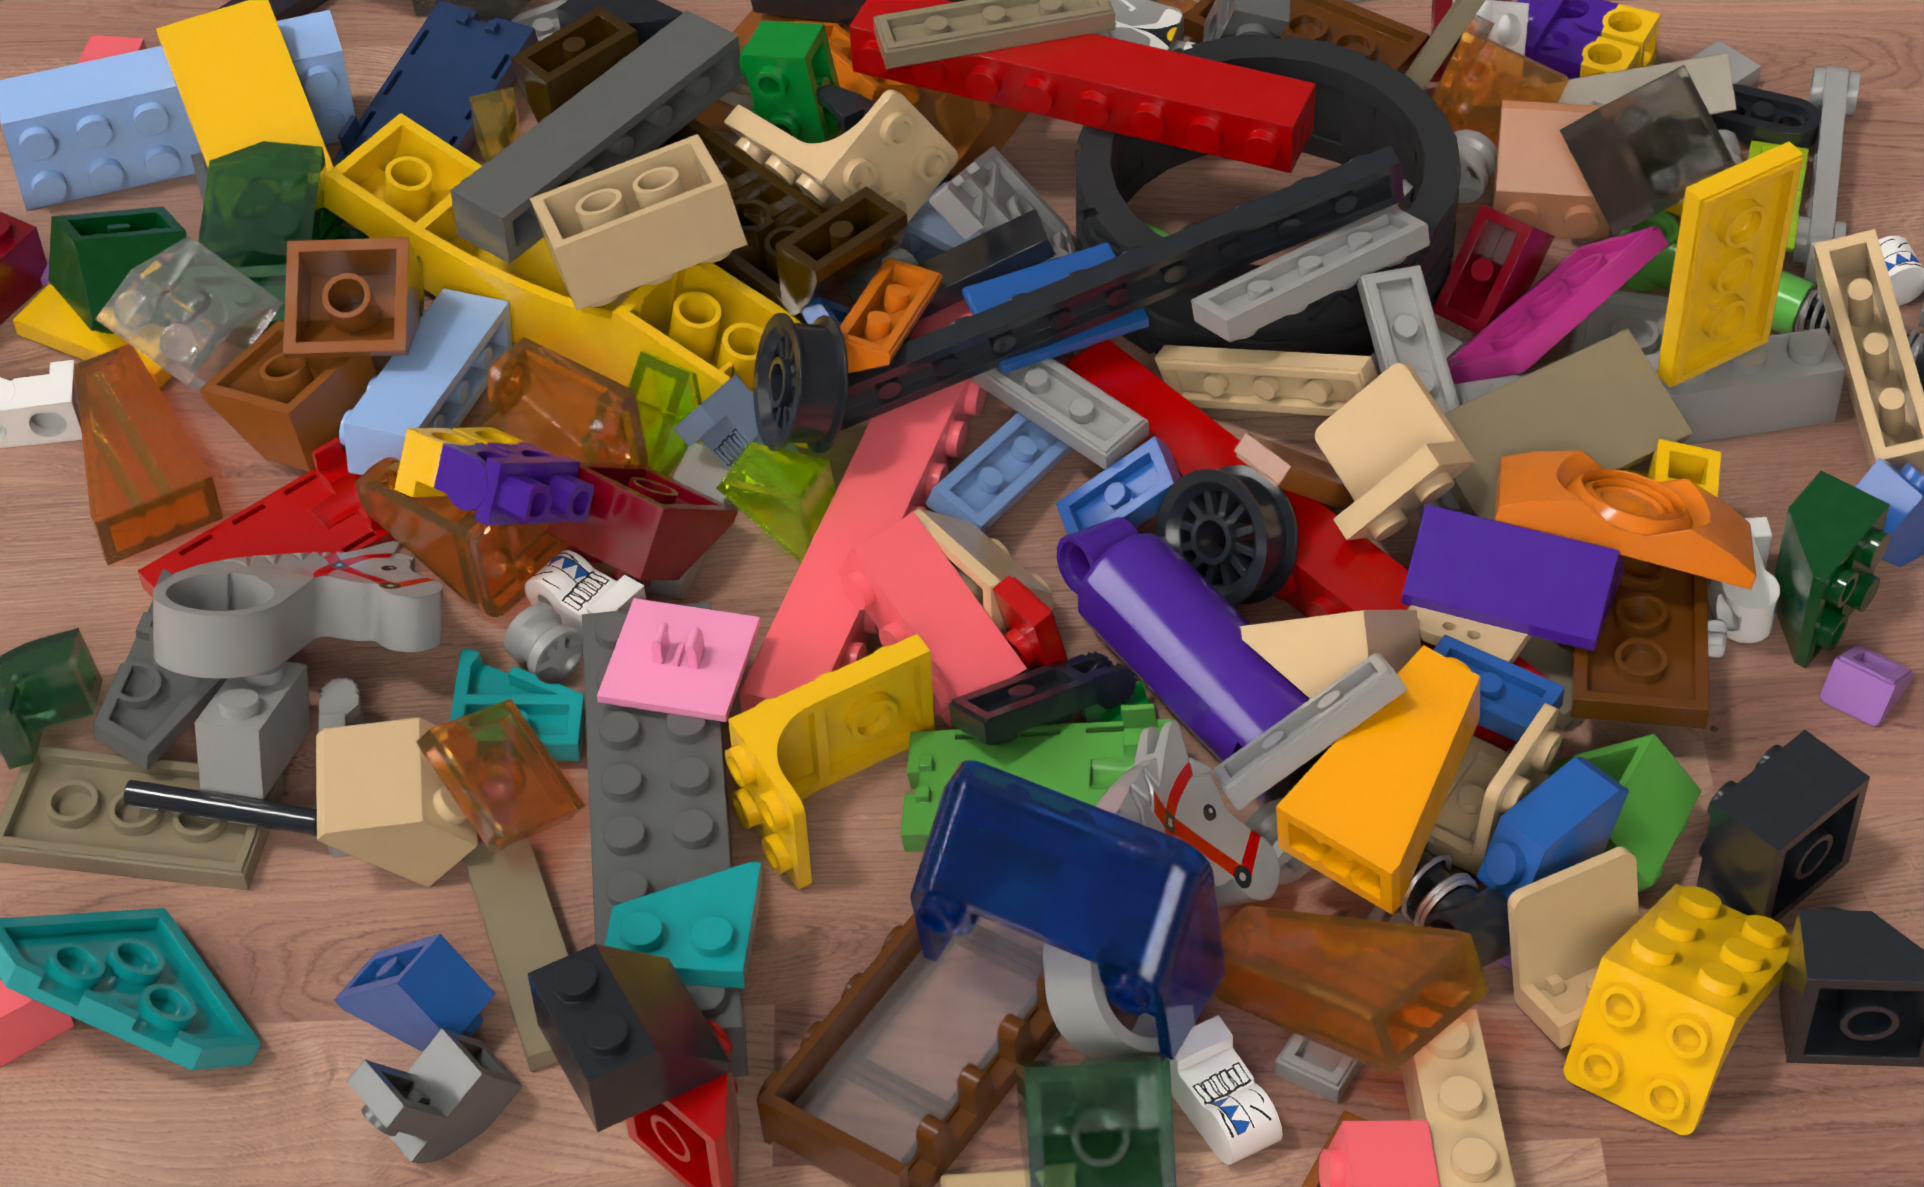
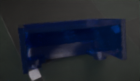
[910,760,1225,1060]

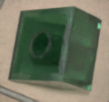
[195,141,327,270]
[1016,1054,1177,1187]

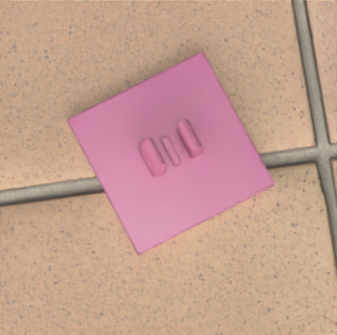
[597,598,760,722]

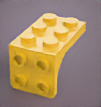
[725,634,935,889]
[1563,883,1792,1135]

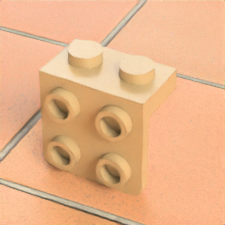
[1315,363,1475,541]
[1426,703,1562,876]
[1507,846,1639,1049]

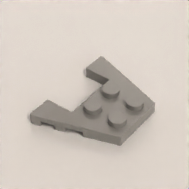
[929,146,1094,356]

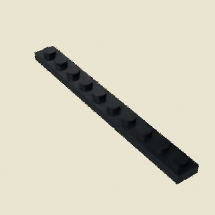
[840,145,1405,431]

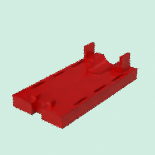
[138,437,419,598]

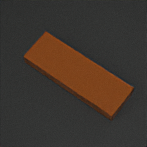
[1234,432,1355,510]

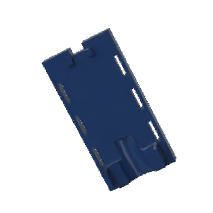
[334,0,539,162]

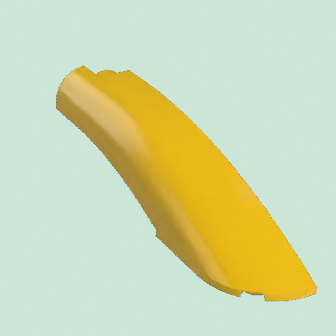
[324,113,808,448]

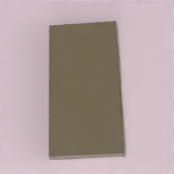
[1444,328,1693,521]
[0,745,286,891]

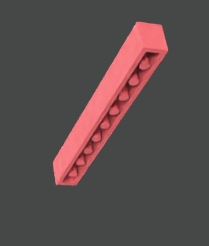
[739,299,987,713]

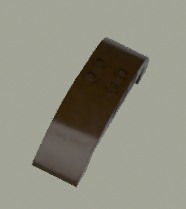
[511,6,908,316]

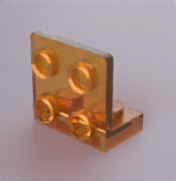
[1432,15,1568,148]

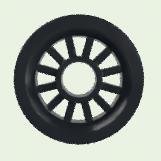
[753,313,848,453]
[1156,465,1298,606]

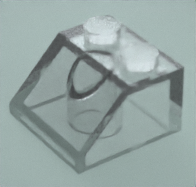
[95,236,283,393]

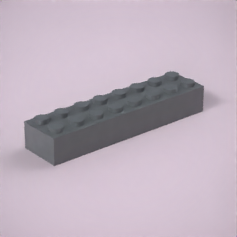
[582,602,749,1077]

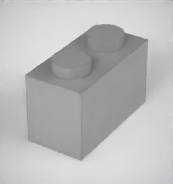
[195,661,311,799]

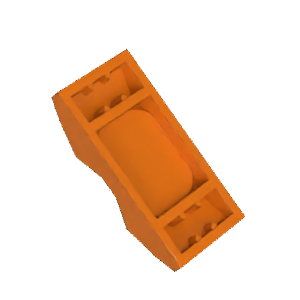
[1495,450,1756,590]

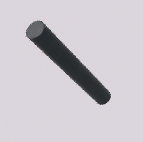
[124,780,317,836]

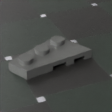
[94,569,227,771]

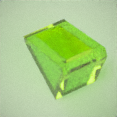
[604,351,702,476]
[716,442,836,563]

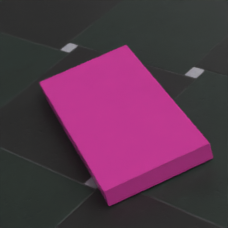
[1447,226,1668,384]

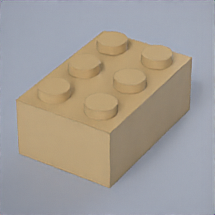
[530,134,748,310]

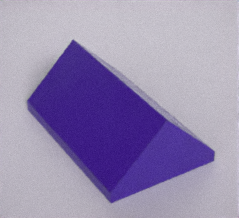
[1401,504,1625,651]

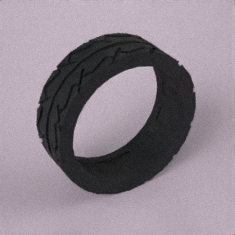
[1075,35,1461,356]

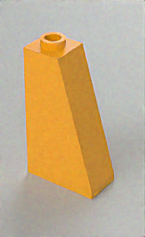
[1276,645,1480,915]

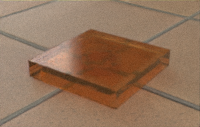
[416,699,585,852]

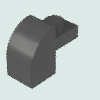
[347,1028,522,1163]

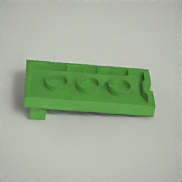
[901,704,1173,852]

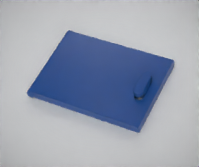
[962,242,1149,374]

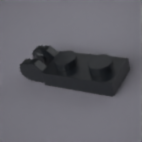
[949,651,1138,745]

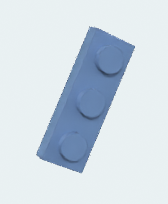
[925,412,1074,533]

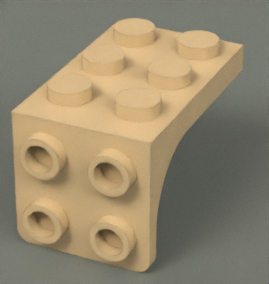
[724,89,958,222]

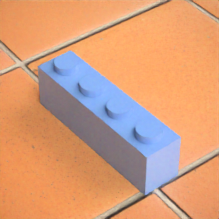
[339,288,513,482]

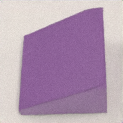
[1820,645,1915,726]

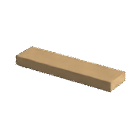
[1155,345,1378,416]

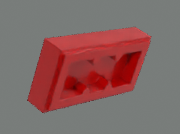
[992,575,1068,671]

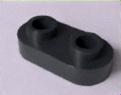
[1704,84,1820,148]

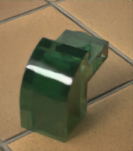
[0,628,103,769]

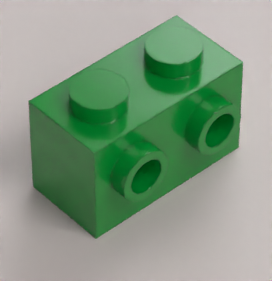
[740,21,840,144]

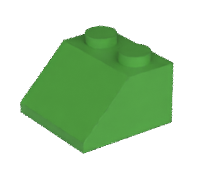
[1548,734,1702,892]

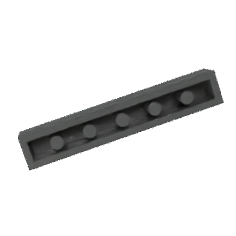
[450,11,743,264]

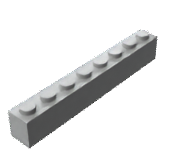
[1454,328,1846,445]

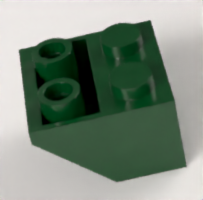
[48,206,195,334]
[1774,471,1891,669]

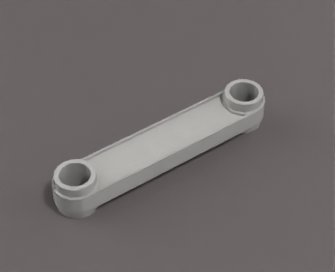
[1791,65,1861,267]

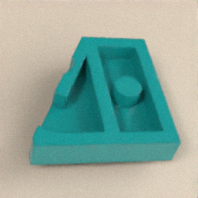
[448,649,586,761]
[605,862,763,989]

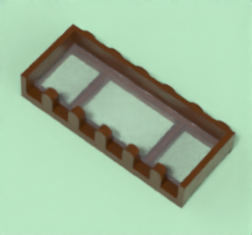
[756,813,1123,1187]

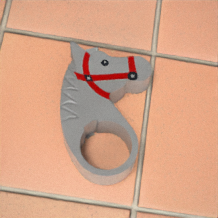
[153,541,443,679]
[1043,720,1280,1060]

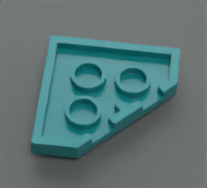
[0,908,262,1071]

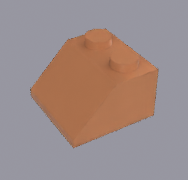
[1492,100,1620,241]

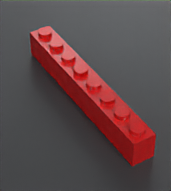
[849,0,1316,173]

